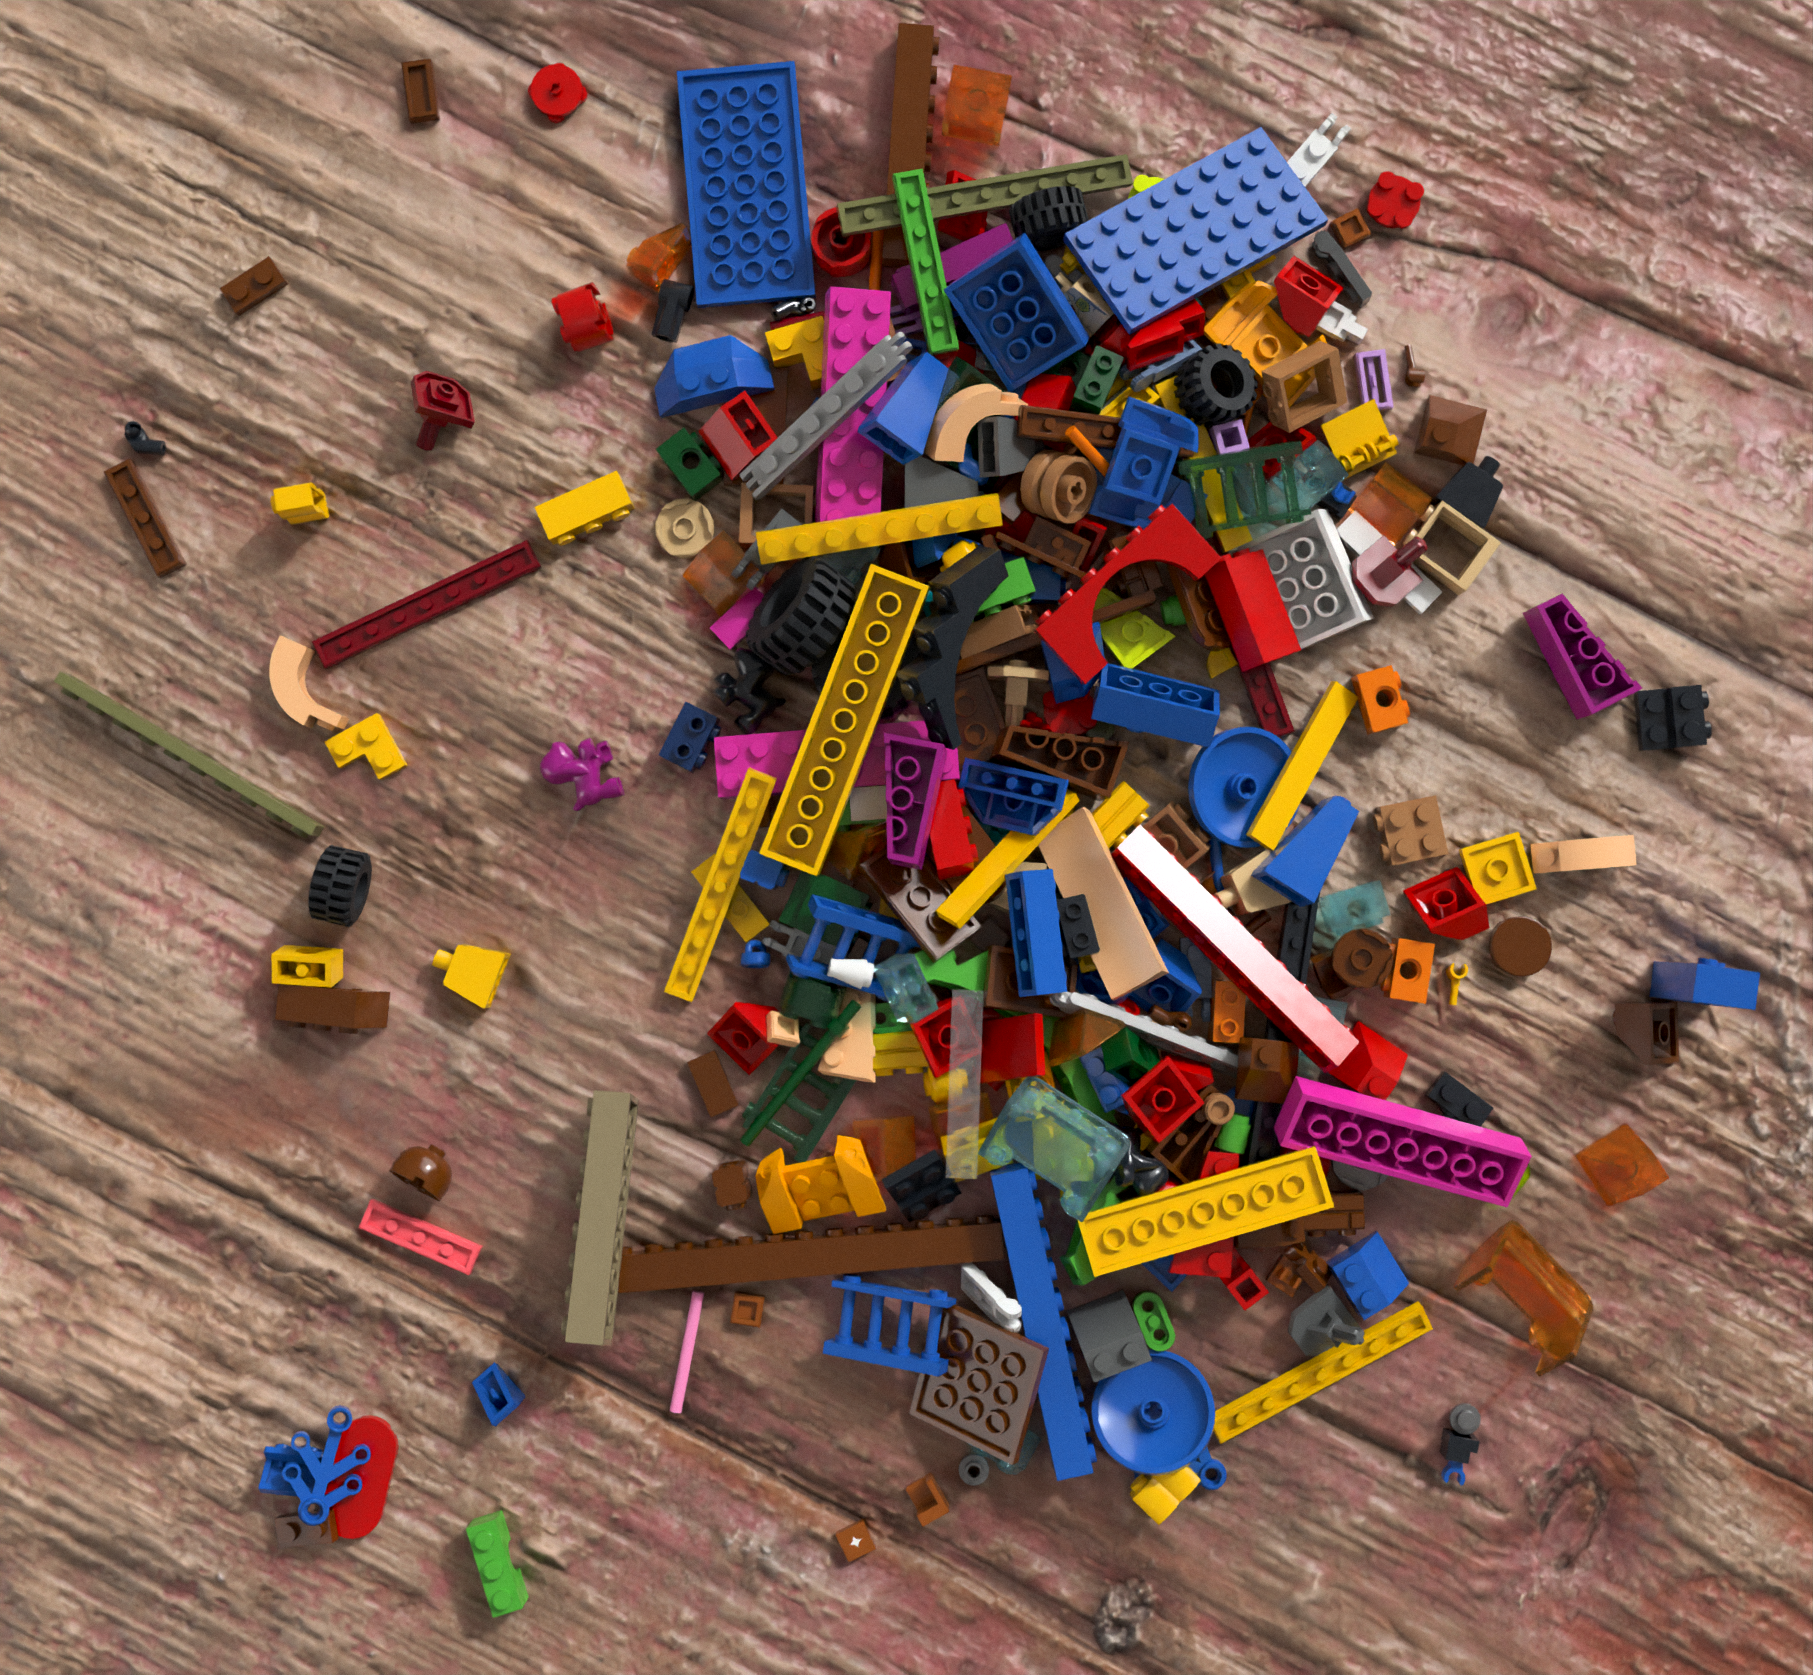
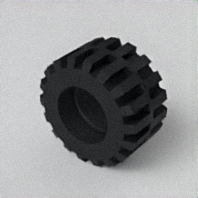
[1009,186,1088,251]
[1174,343,1258,429]
[308,845,372,927]

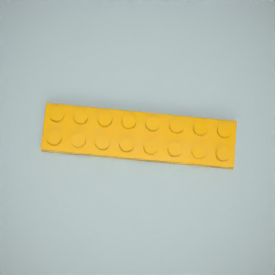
[1076,1146,1334,1277]

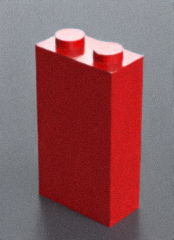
[1205,548,1301,672]

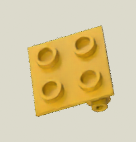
[1320,399,1399,480]

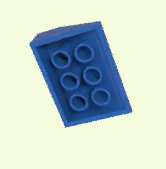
[944,233,1090,392]

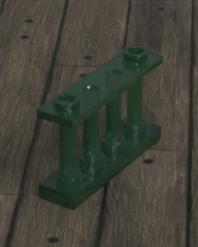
[1176,440,1311,539]
[741,1022,856,1163]

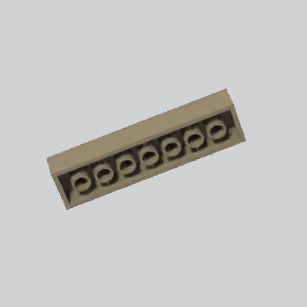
[561,1090,639,1346]

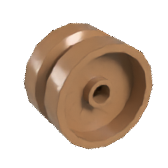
[1020,450,1097,523]

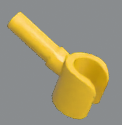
[1446,963,1468,1005]

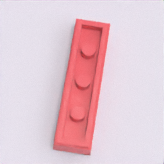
[358,1199,483,1275]

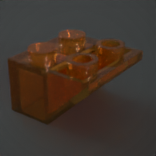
[853,1115,916,1182]

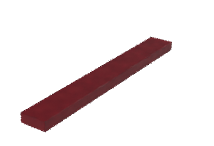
[1191,510,1295,737]
[312,539,542,669]

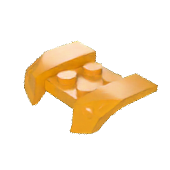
[1204,280,1327,408]
[755,1135,886,1234]

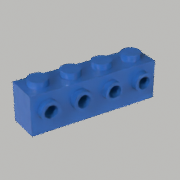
[1005,869,1067,997]

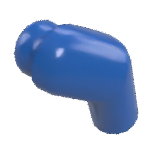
[958,443,989,486]

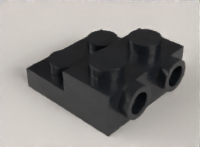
[1634,685,1712,751]
[881,1149,962,1223]

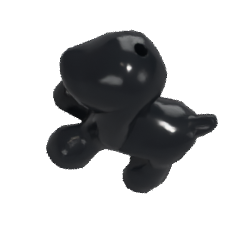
[713,647,786,735]
[1092,1121,1169,1197]

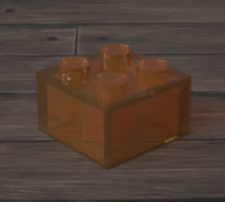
[942,65,1012,146]

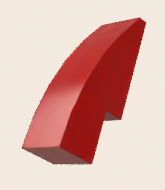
[1127,299,1206,371]

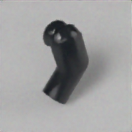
[771,297,816,321]
[124,421,166,456]

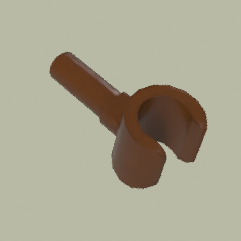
[1404,345,1425,387]

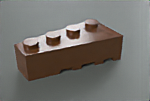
[990,725,1129,801]

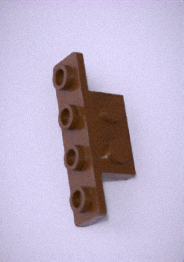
[994,516,1107,589]

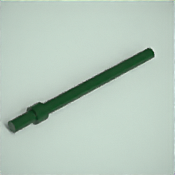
[740,1000,861,1147]

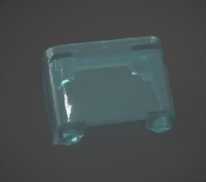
[978,1077,1131,1222]

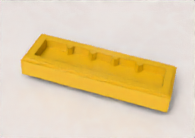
[691,853,770,943]

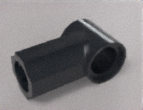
[652,279,694,343]

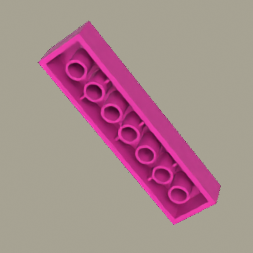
[815,286,891,523]
[714,721,960,799]
[1274,1076,1532,1207]

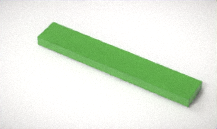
[892,169,959,355]

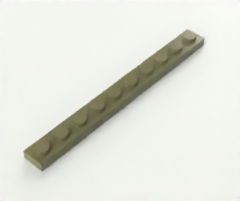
[836,154,1133,237]
[54,671,325,838]

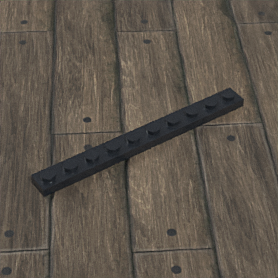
[1244,893,1320,1166]

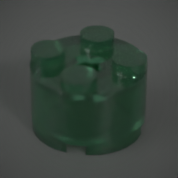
[779,970,847,1029]

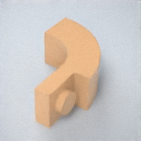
[1531,835,1636,874]

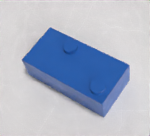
[1091,663,1220,748]
[1649,958,1760,1010]

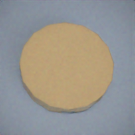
[655,498,715,559]

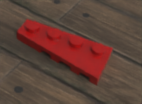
[1168,1151,1239,1278]

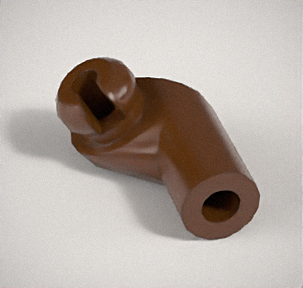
[1147,1004,1192,1032]

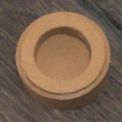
[1202,1093,1235,1125]

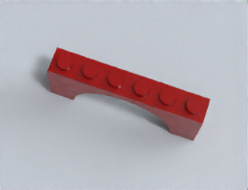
[1033,504,1222,684]

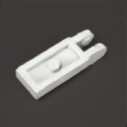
[1287,113,1351,188]
[961,1262,1022,1333]

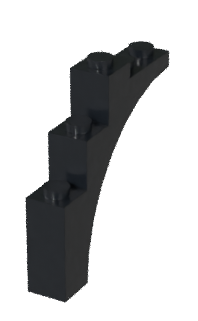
[897,546,1009,750]

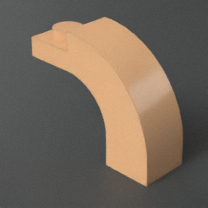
[925,384,1028,462]
[269,635,349,731]

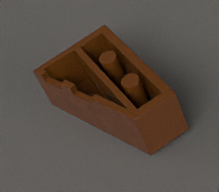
[275,984,390,1034]
[1145,1084,1222,1184]

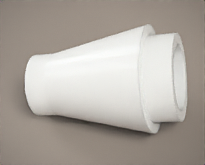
[827,958,874,989]

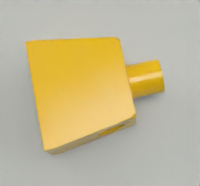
[432,944,511,1009]

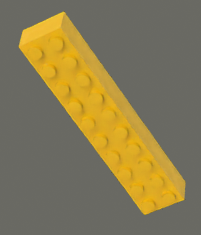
[759,564,930,876]

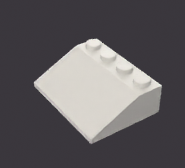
[1237,509,1374,649]

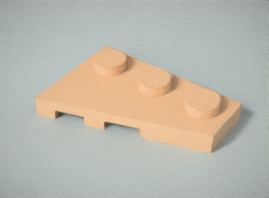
[818,986,876,1083]

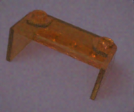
[1453,1220,1593,1377]

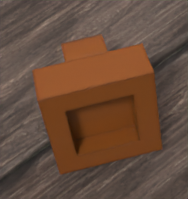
[1265,1254,1304,1298]

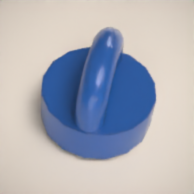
[740,940,771,969]

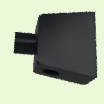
[1429,456,1503,529]

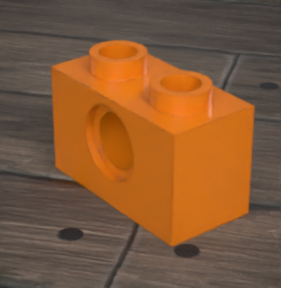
[1351,665,1410,735]
[1380,938,1435,1004]
[1208,980,1246,1043]

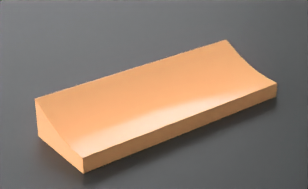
[1038,807,1169,1000]

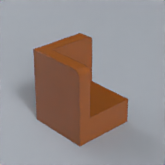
[906,1472,949,1527]

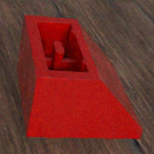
[698,391,778,481]

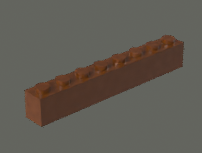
[882,23,940,268]

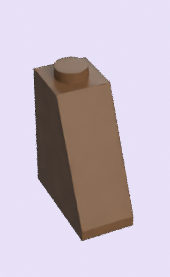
[960,605,1040,659]

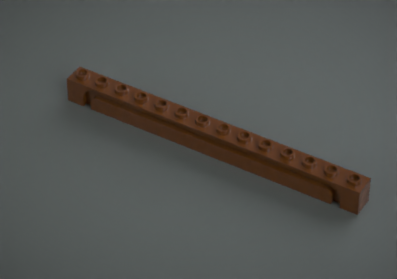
[618,1215,1004,1293]

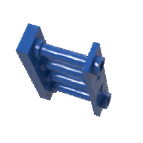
[786,894,921,1002]
[823,1273,957,1377]

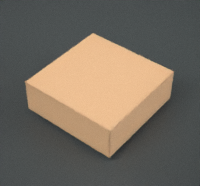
[766,1011,800,1048]

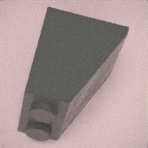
[905,456,984,508]
[1067,1289,1152,1382]

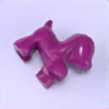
[540,738,625,811]

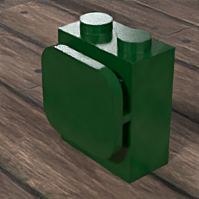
[779,870,873,947]

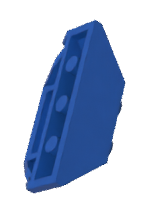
[654,335,775,418]
[958,757,1069,836]

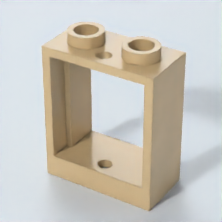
[1402,500,1501,595]

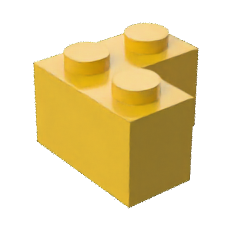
[765,316,824,390]

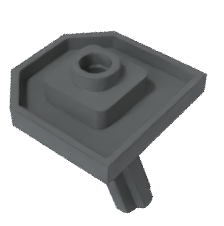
[1287,1284,1364,1356]

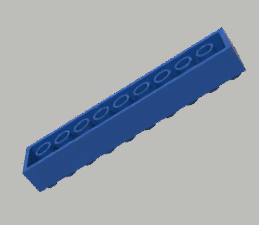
[990,1162,1097,1481]

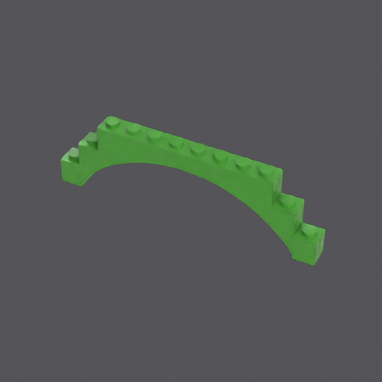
[905,950,1132,1285]

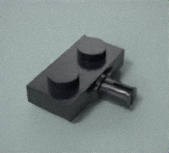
[1425,1071,1494,1127]

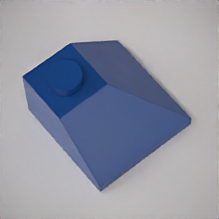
[1040,622,1105,704]
[1128,938,1202,1012]

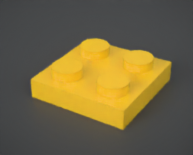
[1458,832,1537,905]

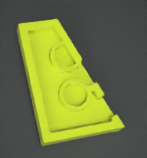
[1093,588,1176,669]

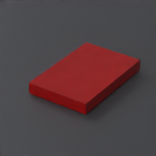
[974,1013,1045,1084]

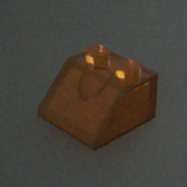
[682,530,766,617]

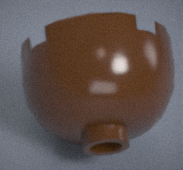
[389,1144,452,1201]

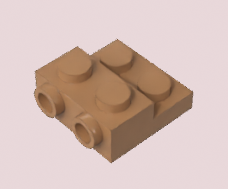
[1373,795,1449,866]
[1142,801,1211,869]

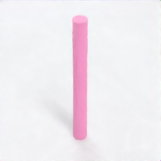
[670,1290,704,1413]

